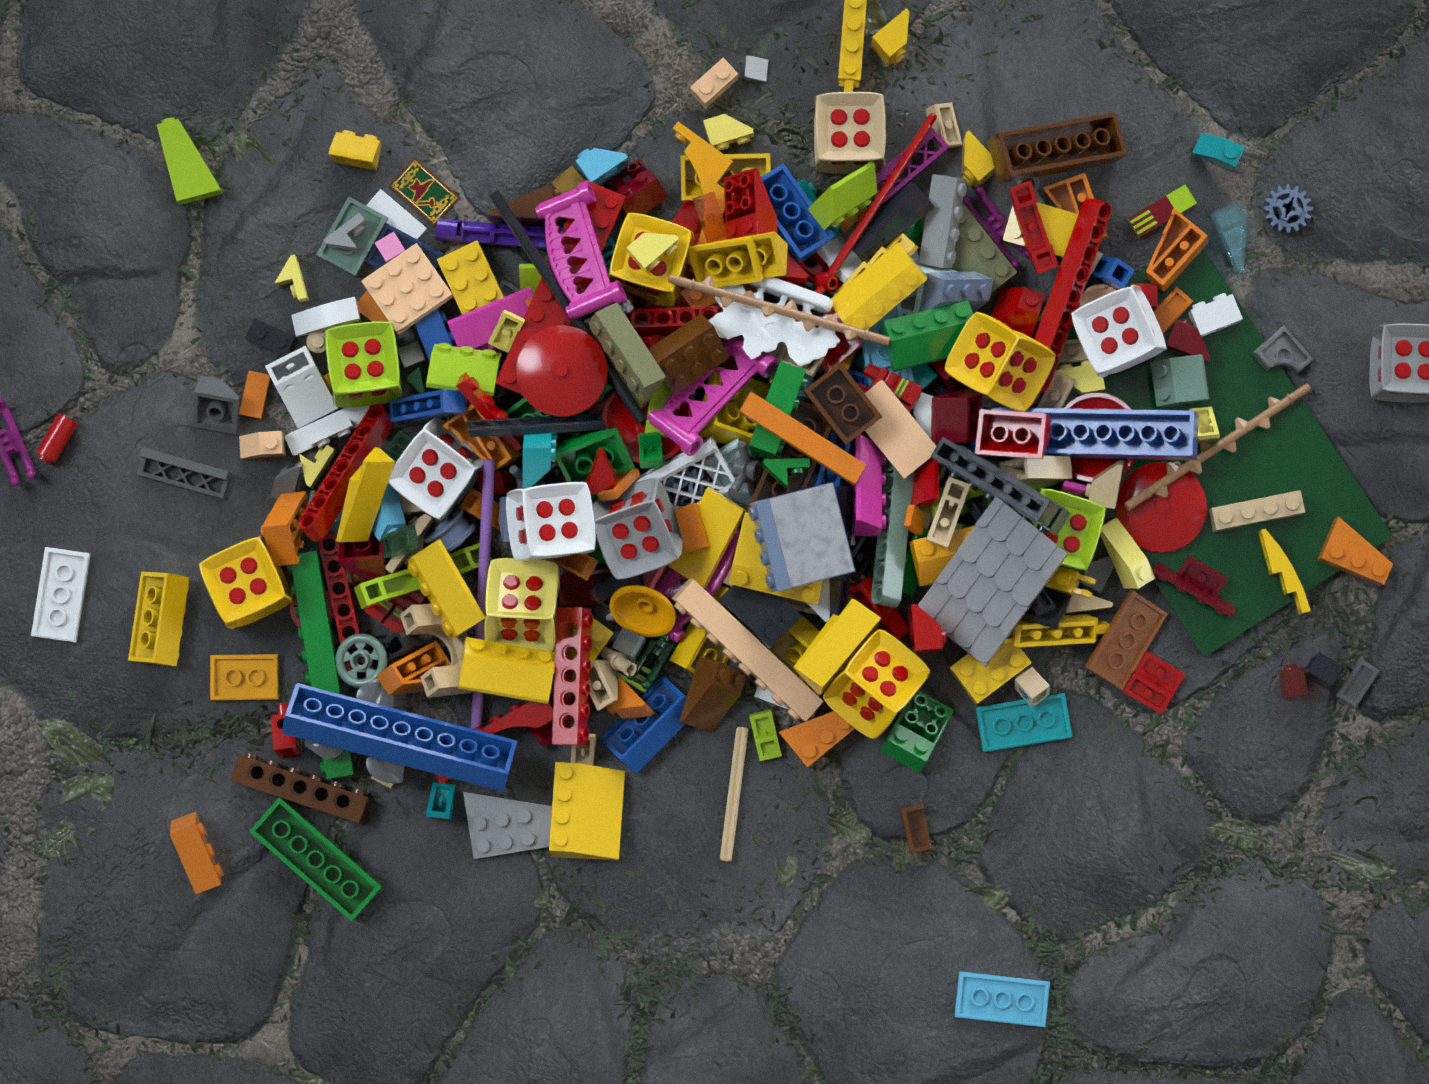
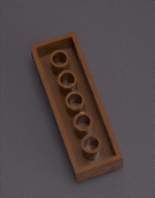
[987,112,1128,184]
[740,400,832,526]

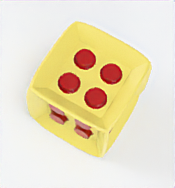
[484,558,560,652]

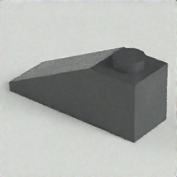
[610,628,647,661]

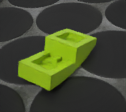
[749,709,782,761]

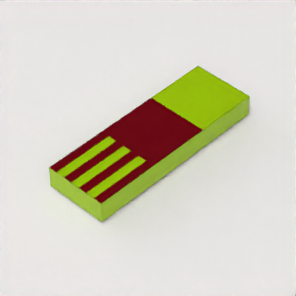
[1128,184,1197,238]

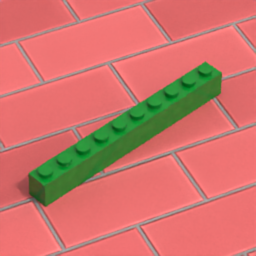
[287,551,355,779]

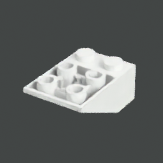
[265,346,338,429]

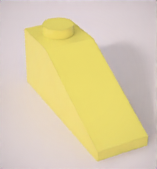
[1100,518,1155,589]

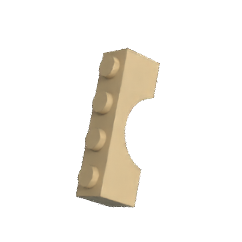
[1209,490,1305,533]

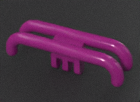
[962,185,1030,269]
[0,397,36,487]

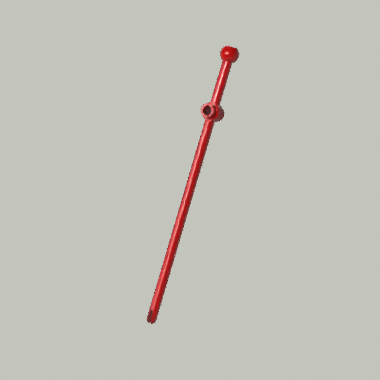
[795,113,937,322]

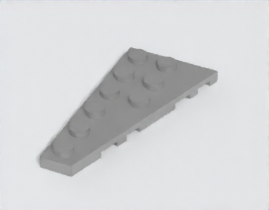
[463,792,552,859]

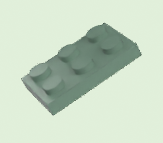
[316,196,388,277]

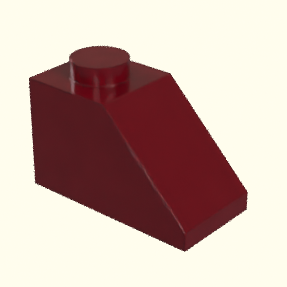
[1166,319,1210,364]

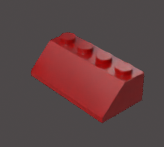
[907,604,946,655]

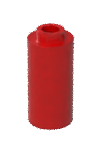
[36,413,78,464]

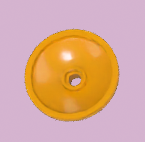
[609,585,676,637]

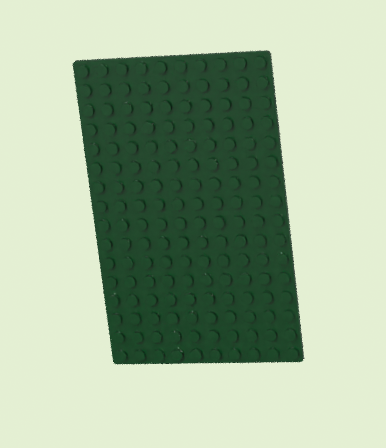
[1037,248,1391,656]

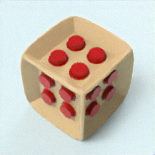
[814,92,886,174]

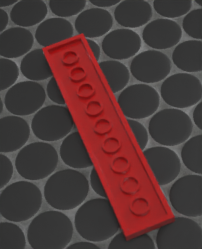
[495,179,626,396]

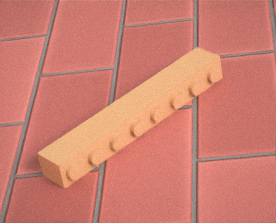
[671,578,824,722]

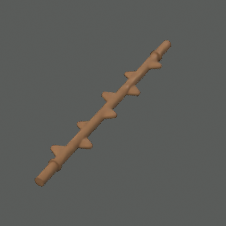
[668,274,890,346]
[1124,383,1311,510]

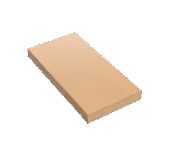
[864,379,936,479]

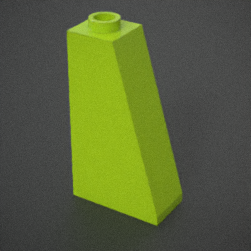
[157,117,223,205]

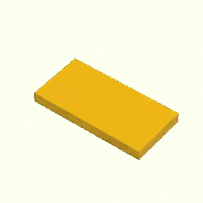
[668,487,746,588]

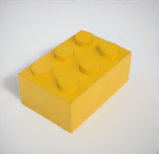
[437,240,504,315]
[949,644,1032,704]

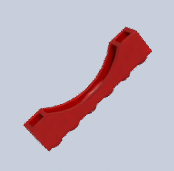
[435,696,554,784]

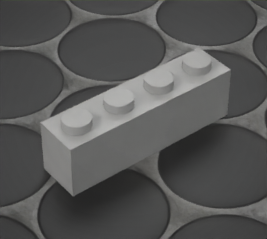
[918,174,967,268]

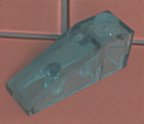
[1211,202,1248,277]

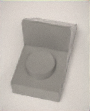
[323,213,367,251]

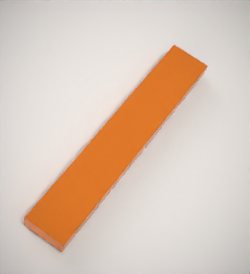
[738,392,866,485]

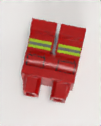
[857,363,923,412]
[364,567,427,633]

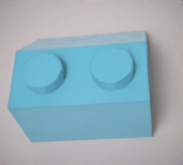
[576,148,629,186]

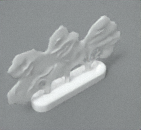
[709,277,840,366]

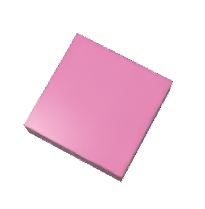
[375,232,405,263]

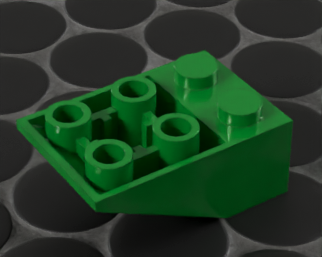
[880,690,954,773]

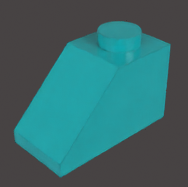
[1192,133,1245,172]

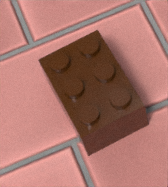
[648,314,729,396]
[804,363,882,446]

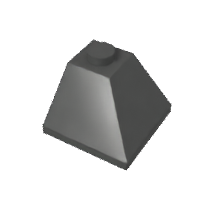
[192,376,239,435]

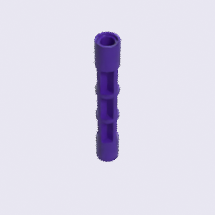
[436,218,563,249]

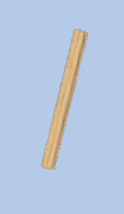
[720,727,748,862]

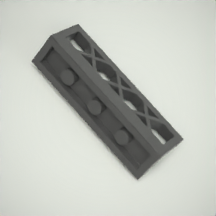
[137,447,231,499]

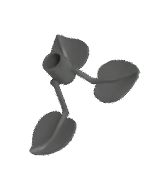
[304,679,405,783]

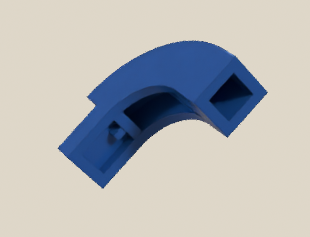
[1059,255,1135,289]

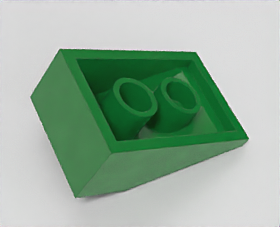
[556,428,635,482]

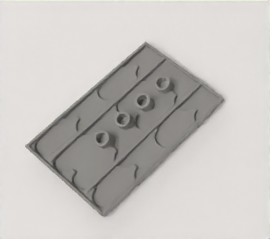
[918,496,1068,667]

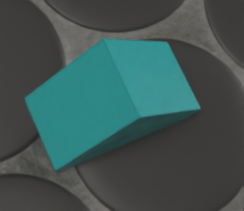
[426,782,455,820]

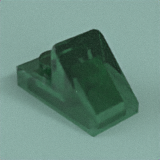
[381,525,420,558]

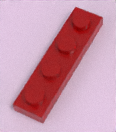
[456,372,524,452]

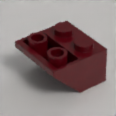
[603,159,668,216]
[931,390,982,442]

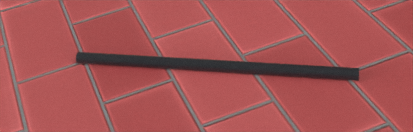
[489,190,647,425]

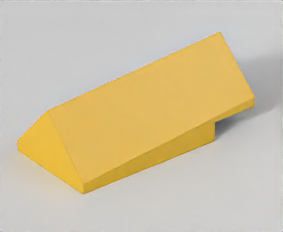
[688,231,788,287]
[336,447,395,542]
[793,599,881,695]

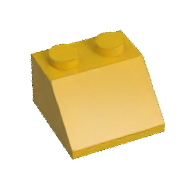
[871,8,909,66]
[328,130,382,171]
[961,130,996,188]

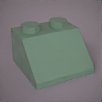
[1150,354,1209,407]

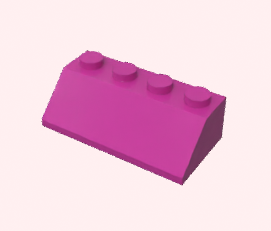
[447,286,534,353]
[853,435,886,536]

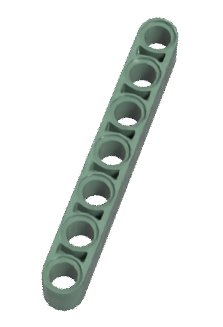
[871,457,914,608]

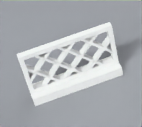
[634,435,736,512]

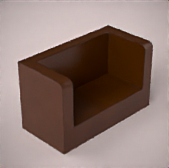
[900,804,932,853]

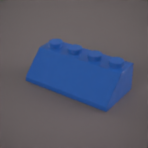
[761,163,835,264]
[600,675,686,775]

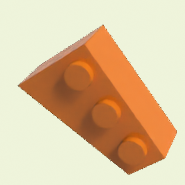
[377,641,451,695]

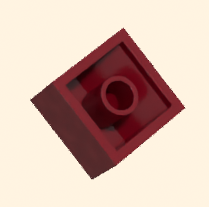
[338,530,389,580]

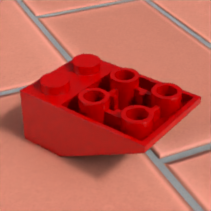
[724,168,777,240]

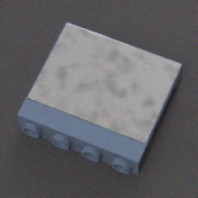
[749,482,855,592]

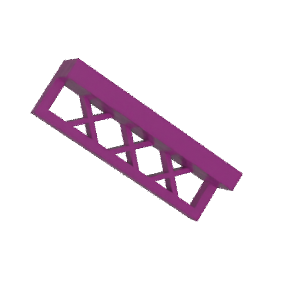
[876,127,949,203]

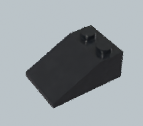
[718,585,802,649]

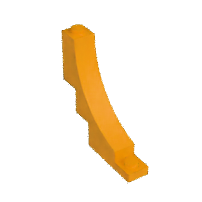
[673,121,733,273]

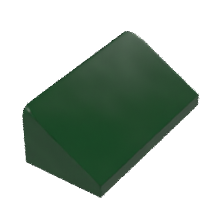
[407,367,427,394]

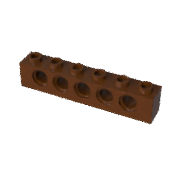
[230,752,370,824]

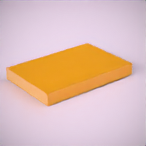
[210,654,279,701]

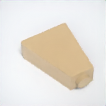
[1000,456,1072,484]

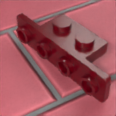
[1153,555,1236,617]
[559,567,610,607]

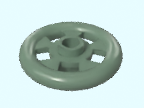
[335,634,387,688]

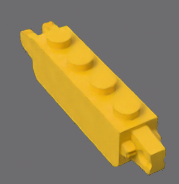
[838,0,867,92]
[1044,566,1096,598]
[1003,614,1110,647]

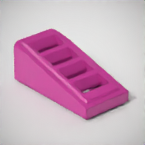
[1060,481,1086,498]

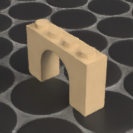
[400,604,473,698]

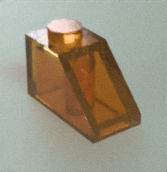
[692,191,726,243]

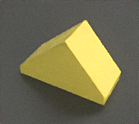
[1189,406,1220,443]

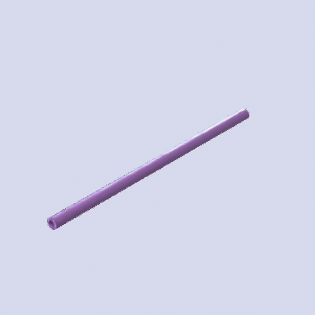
[471,459,495,729]

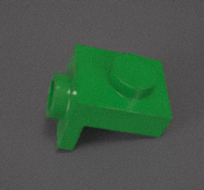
[638,432,663,468]

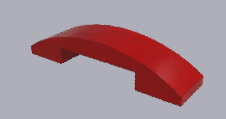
[1009,181,1059,274]

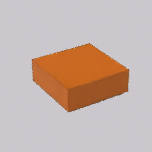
[904,505,926,535]

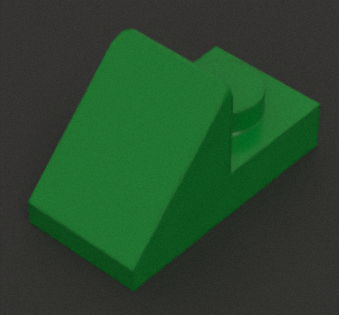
[762,458,810,488]

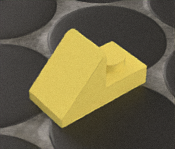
[275,255,309,303]
[488,310,525,353]
[299,445,337,489]

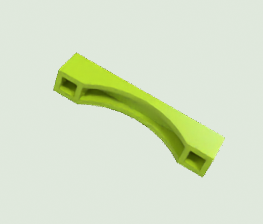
[354,543,492,609]

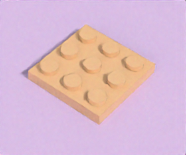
[361,243,454,335]

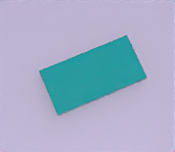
[975,693,1072,752]

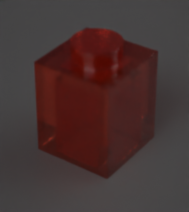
[1278,664,1308,698]

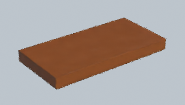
[1085,590,1168,691]

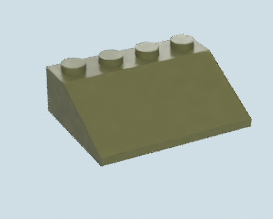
[914,202,1017,296]
[588,303,666,409]

